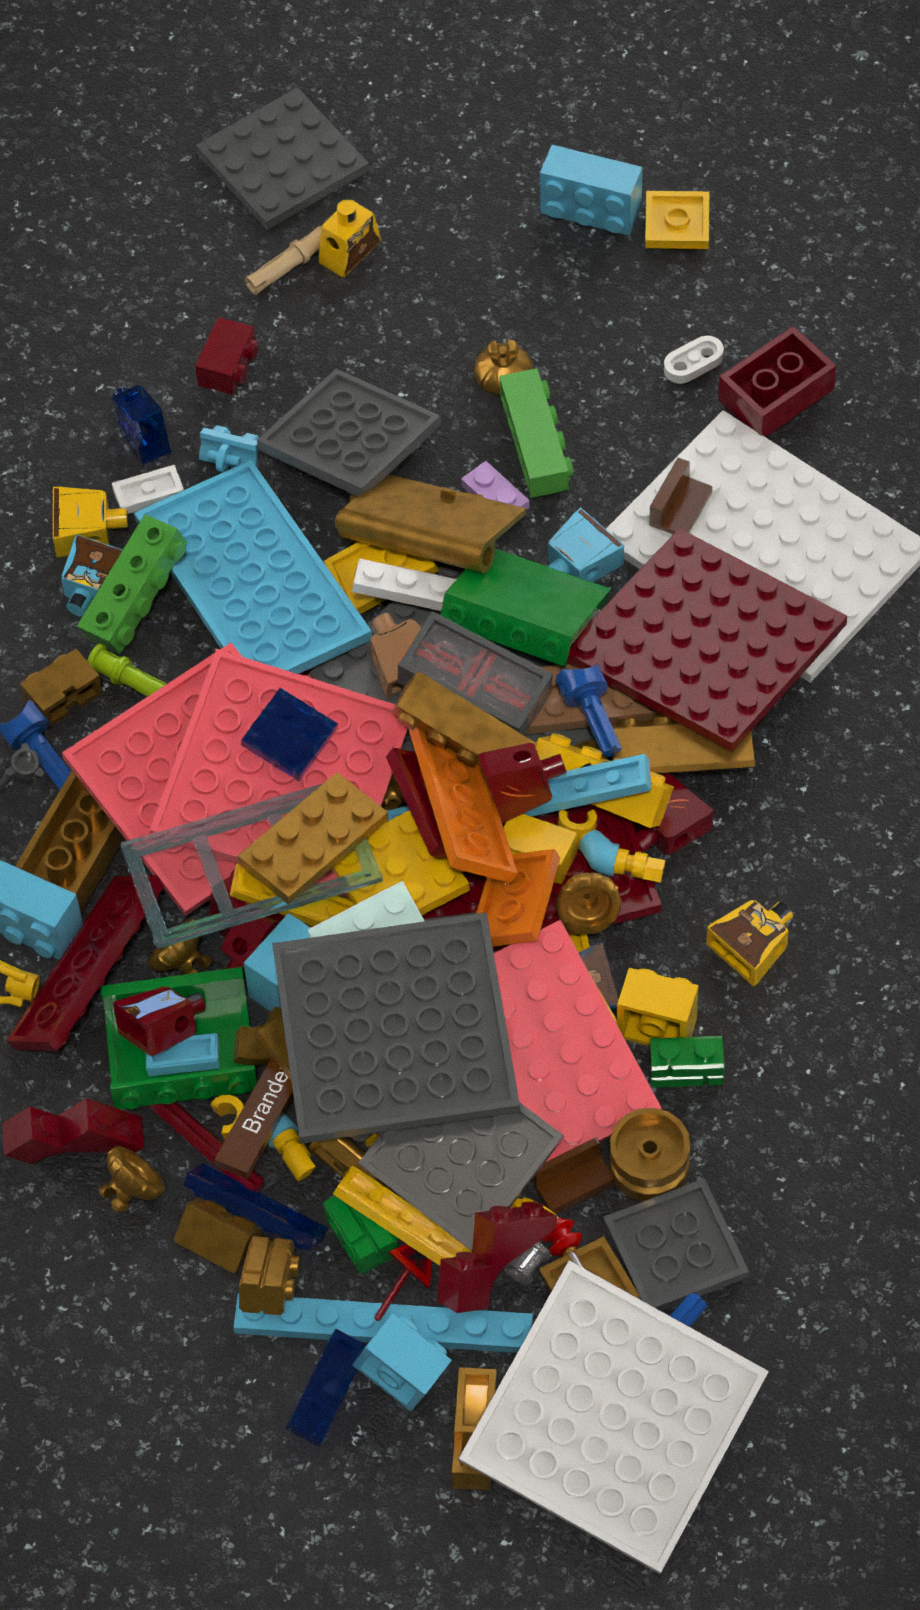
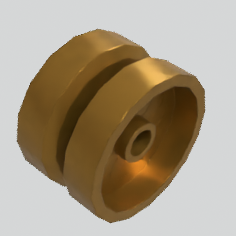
[610,1108,690,1202]

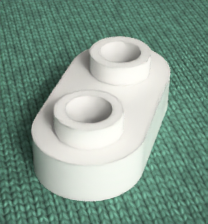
[664,336,724,384]

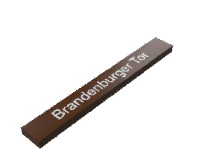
[214,1057,294,1179]

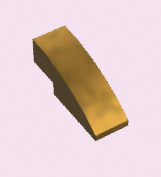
[452,1367,497,1490]

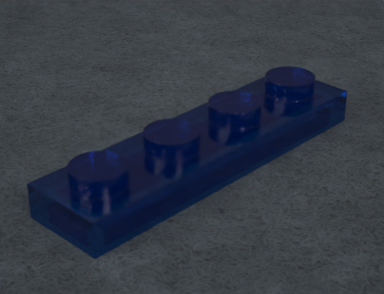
[183,1163,328,1251]

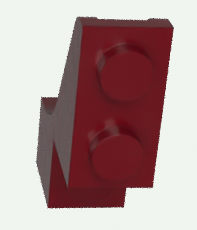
[2,1098,144,1164]
[437,1202,557,1313]

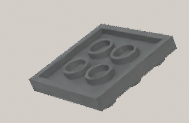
[603,1178,749,1311]

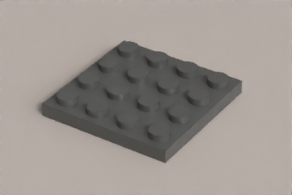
[196,87,369,230]
[257,369,441,496]
[358,1102,564,1252]

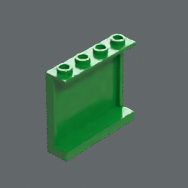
[440,549,611,667]
[101,967,257,1109]

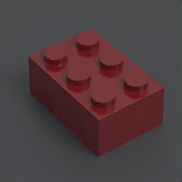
[718,326,836,437]

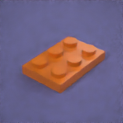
[476,849,561,947]

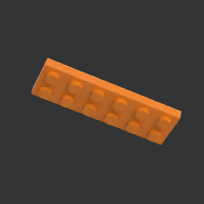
[408,728,518,883]

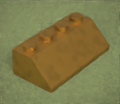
[392,671,537,767]
[611,714,755,773]

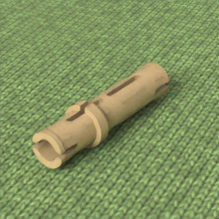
[245,226,321,295]

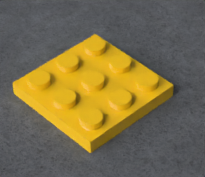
[331,810,470,915]

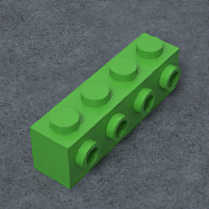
[499,368,573,498]
[77,514,188,654]

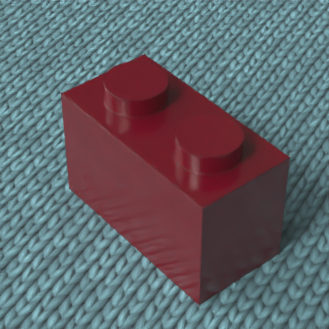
[195,317,259,395]

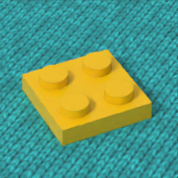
[645,191,709,249]

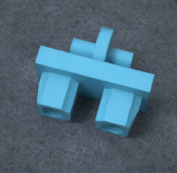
[199,425,259,472]

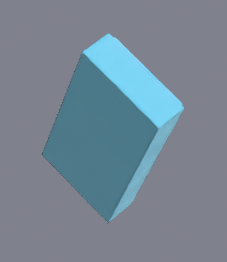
[146,1033,220,1077]

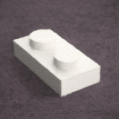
[112,465,184,514]

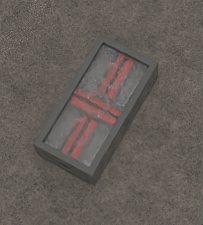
[397,611,553,735]

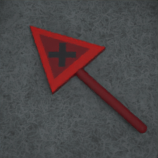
[374,1244,432,1321]

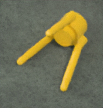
[0,960,40,1007]

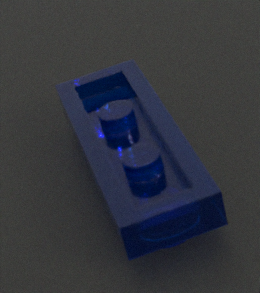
[285,1329,367,1446]

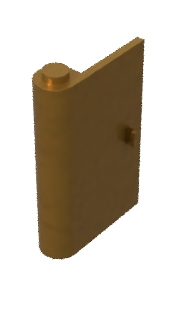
[335,474,527,573]

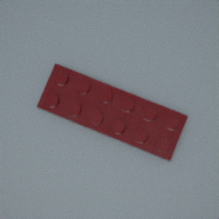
[6,875,164,1051]

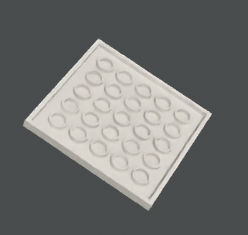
[458,1260,769,1574]

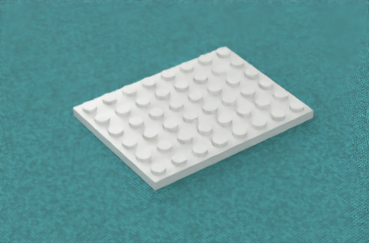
[606,410,920,683]

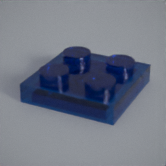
[241,688,338,781]

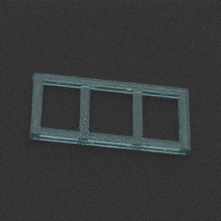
[120,783,383,949]

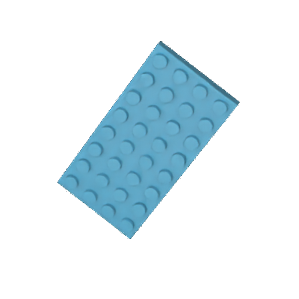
[134,460,372,674]

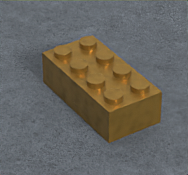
[15,771,124,913]

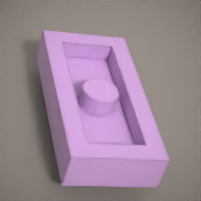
[461,461,530,509]

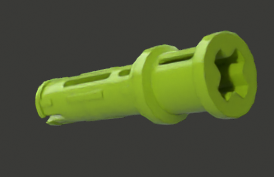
[87,643,166,697]

